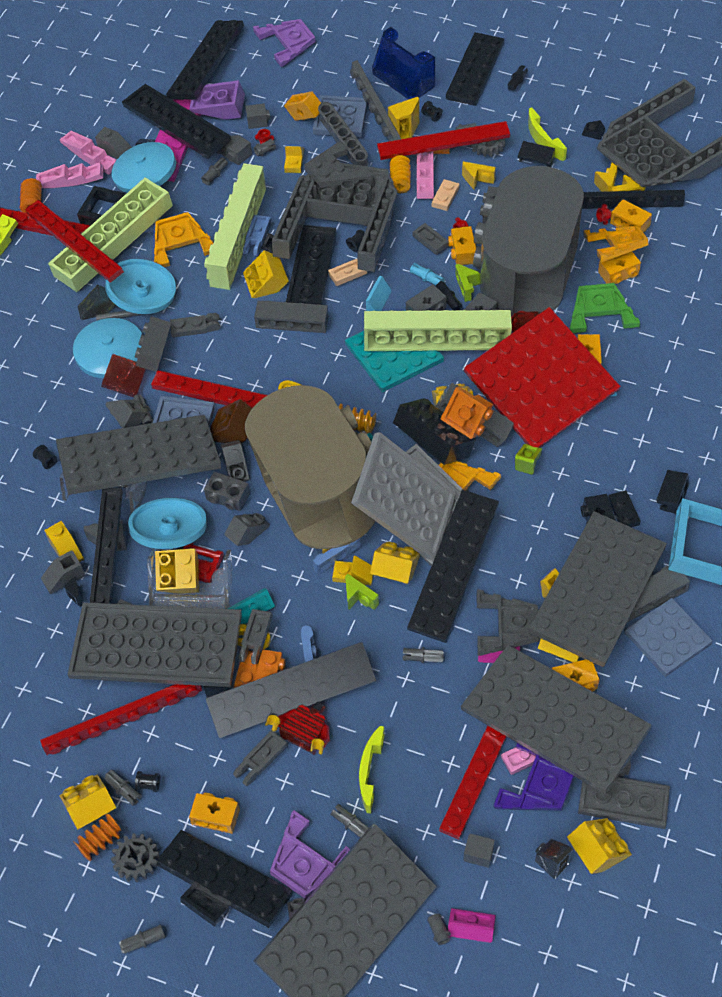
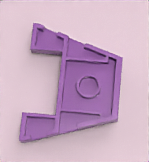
[253,19,315,67]
[270,810,350,899]

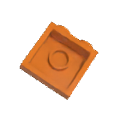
[441,386,494,439]
[234,649,286,688]

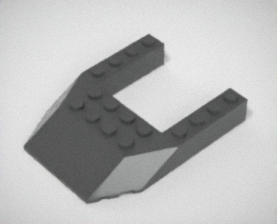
[597,79,722,187]
[272,163,397,272]

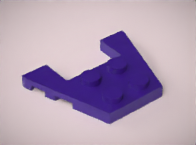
[493,743,575,811]

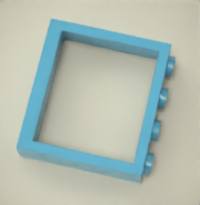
[668,498,722,585]

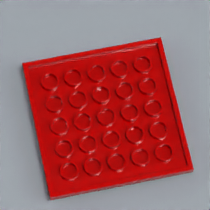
[463,307,621,448]

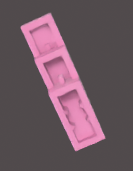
[60,131,117,175]
[417,151,434,199]
[36,162,104,188]

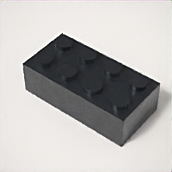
[393,398,476,465]

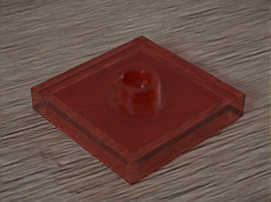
[101,354,146,397]

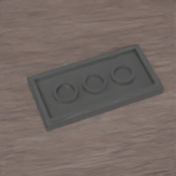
[578,777,670,829]

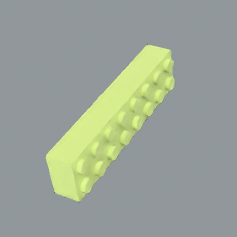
[204,163,266,290]
[48,178,173,292]
[364,310,512,351]

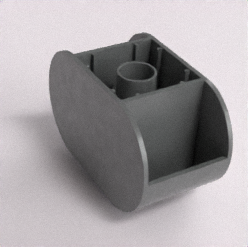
[473,166,584,317]

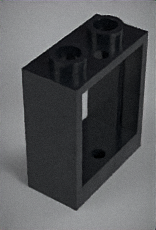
[77,186,125,226]

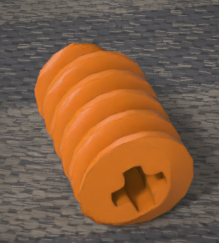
[20,178,42,213]
[73,814,121,861]

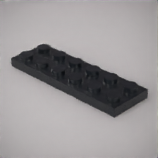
[446,32,504,106]
[286,225,337,305]
[156,830,292,928]

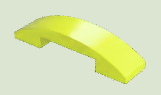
[528,107,567,161]
[359,726,385,814]

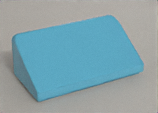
[366,276,391,311]

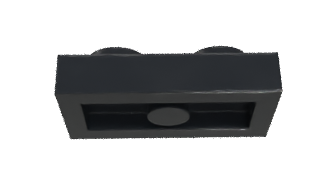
[608,490,641,528]
[180,885,229,927]

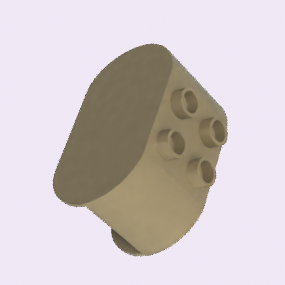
[245,385,375,549]

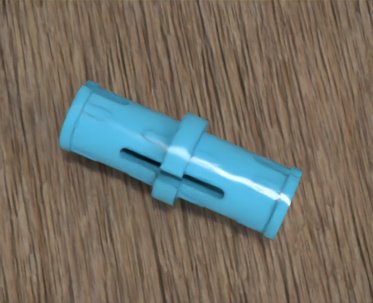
[410,263,445,286]

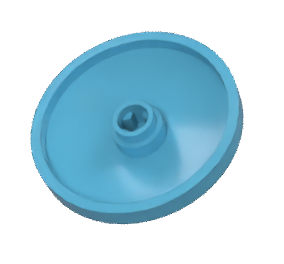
[112,142,176,193]
[105,259,176,314]
[73,318,142,378]
[128,498,207,549]

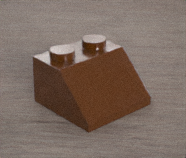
[210,399,252,443]

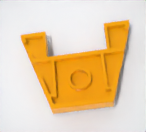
[154,212,213,268]
[583,226,648,262]
[439,461,501,490]

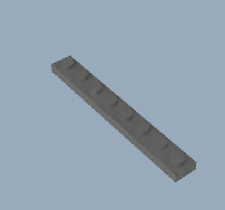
[350,60,409,158]

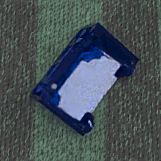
[372,27,435,99]

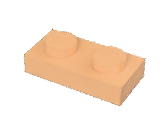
[432,179,459,211]
[328,259,367,286]

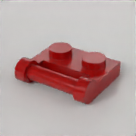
[183,543,224,584]

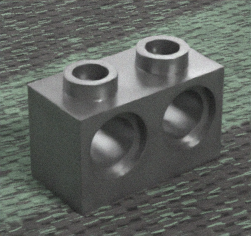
[204,472,250,511]

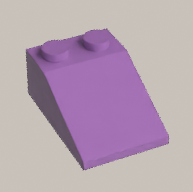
[189,80,245,119]

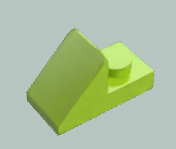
[455,264,480,302]
[515,444,542,475]
[345,574,379,610]

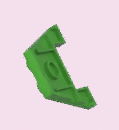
[570,283,640,333]

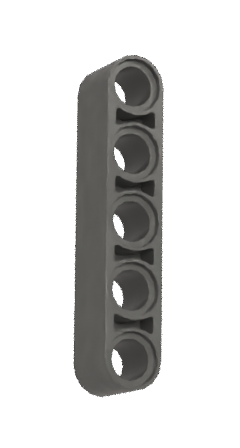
[318,102,369,167]

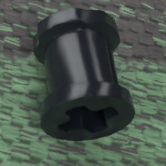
[421,101,443,121]
[346,229,365,252]
[32,445,57,469]
[135,771,160,792]

